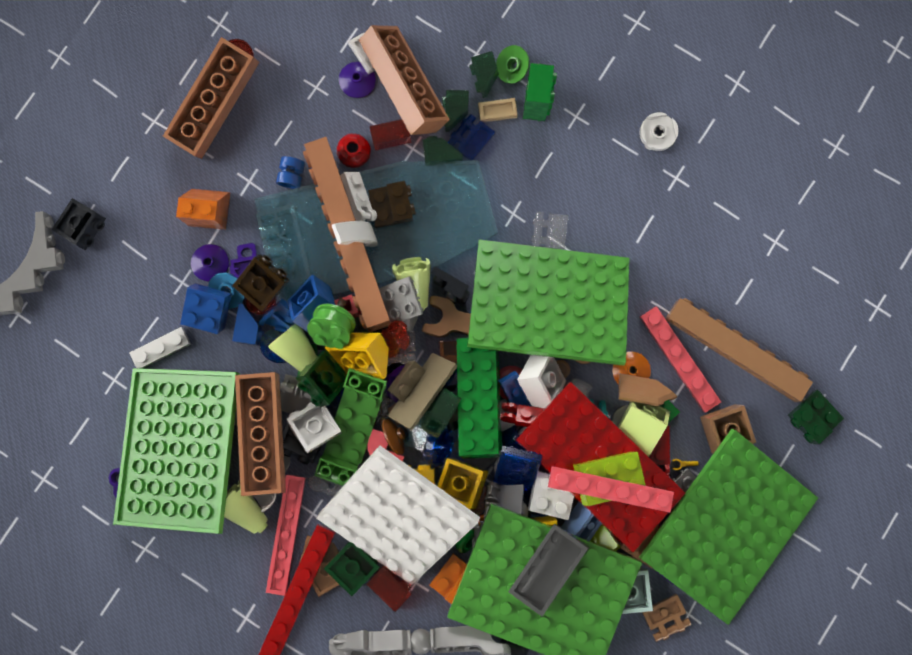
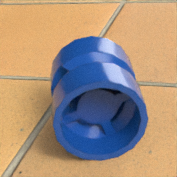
[276,156,305,189]

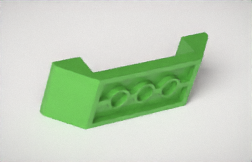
[314,368,387,486]

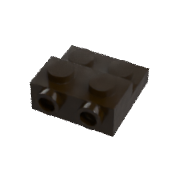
[368,181,416,228]
[232,255,290,312]

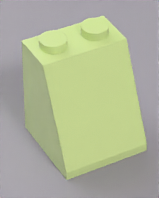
[618,402,670,457]

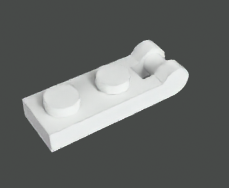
[340,172,377,221]

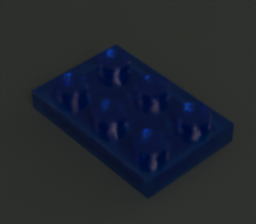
[493,446,542,491]

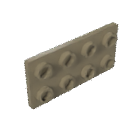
[387,353,457,430]

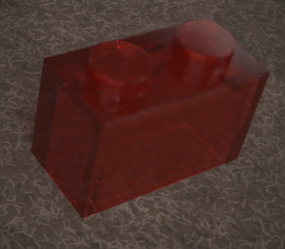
[369,119,412,151]
[366,565,412,612]

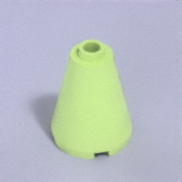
[392,257,431,311]
[268,324,317,372]
[224,480,268,534]

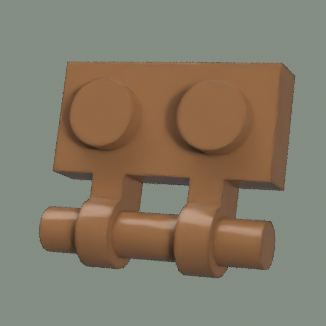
[642,594,691,642]

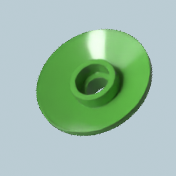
[496,45,530,84]

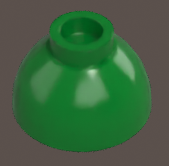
[455,528,474,553]

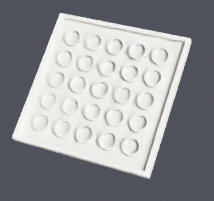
[316,446,480,585]

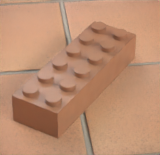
[359,25,450,135]
[163,37,260,159]
[235,372,286,496]

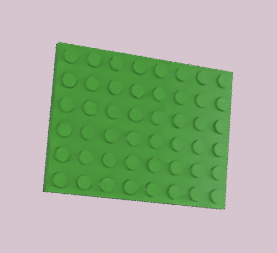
[467,240,629,366]
[113,368,240,534]
[639,429,818,625]
[447,503,642,655]

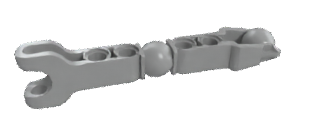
[329,626,511,655]

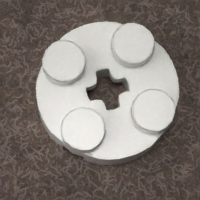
[639,112,678,151]

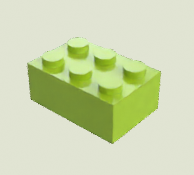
[573,452,646,506]

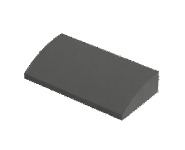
[508,524,589,616]

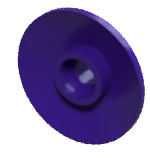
[339,62,376,98]
[191,244,229,282]

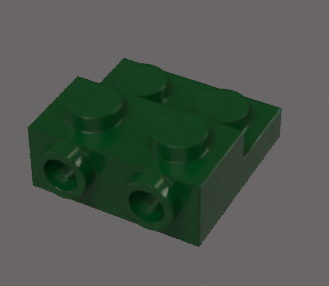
[296,350,347,407]
[788,390,844,444]
[324,542,380,596]

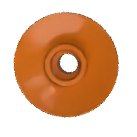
[612,351,651,385]

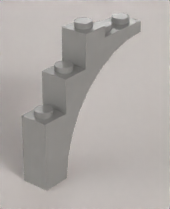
[0,211,65,316]

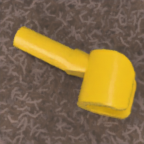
[672,458,698,470]

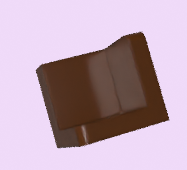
[439,341,457,364]

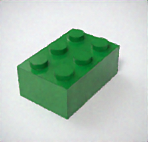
[523,63,557,121]

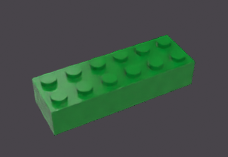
[457,338,502,459]

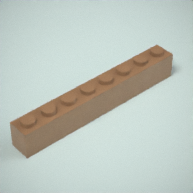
[665,298,813,402]

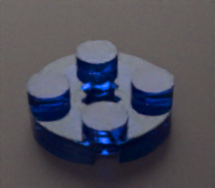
[423,427,453,467]

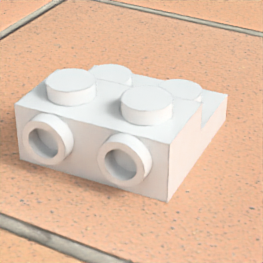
[287,402,341,454]

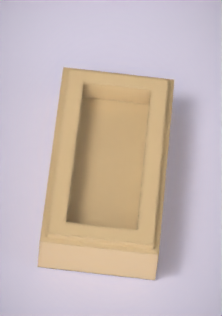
[478,98,518,123]

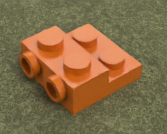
[429,553,467,604]

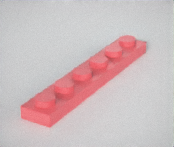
[639,306,721,413]
[548,467,674,513]
[266,475,306,596]

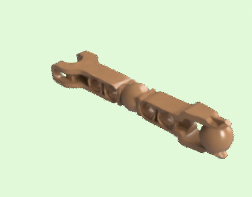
[421,296,590,364]

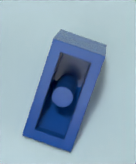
[232,303,264,346]

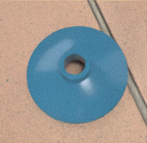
[208,273,245,309]

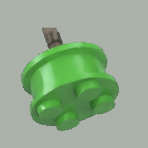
[307,297,356,349]

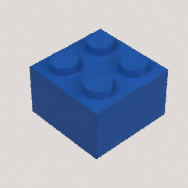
[287,274,335,332]
[180,283,232,334]

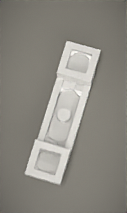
[332,221,378,247]

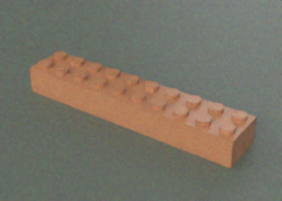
[303,137,391,332]

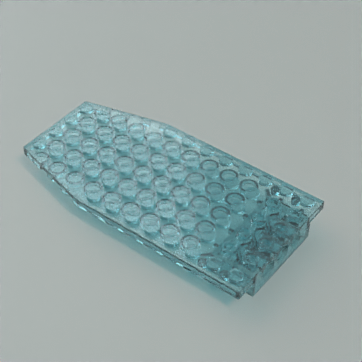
[254,160,498,303]

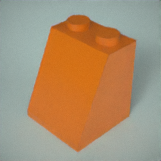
[176,189,230,230]

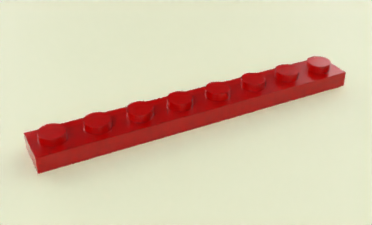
[258,524,336,655]

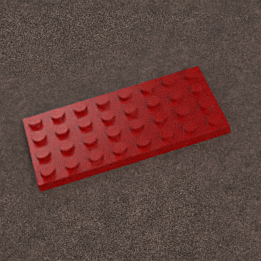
[516,382,685,552]

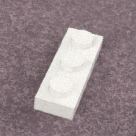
[129,327,191,369]

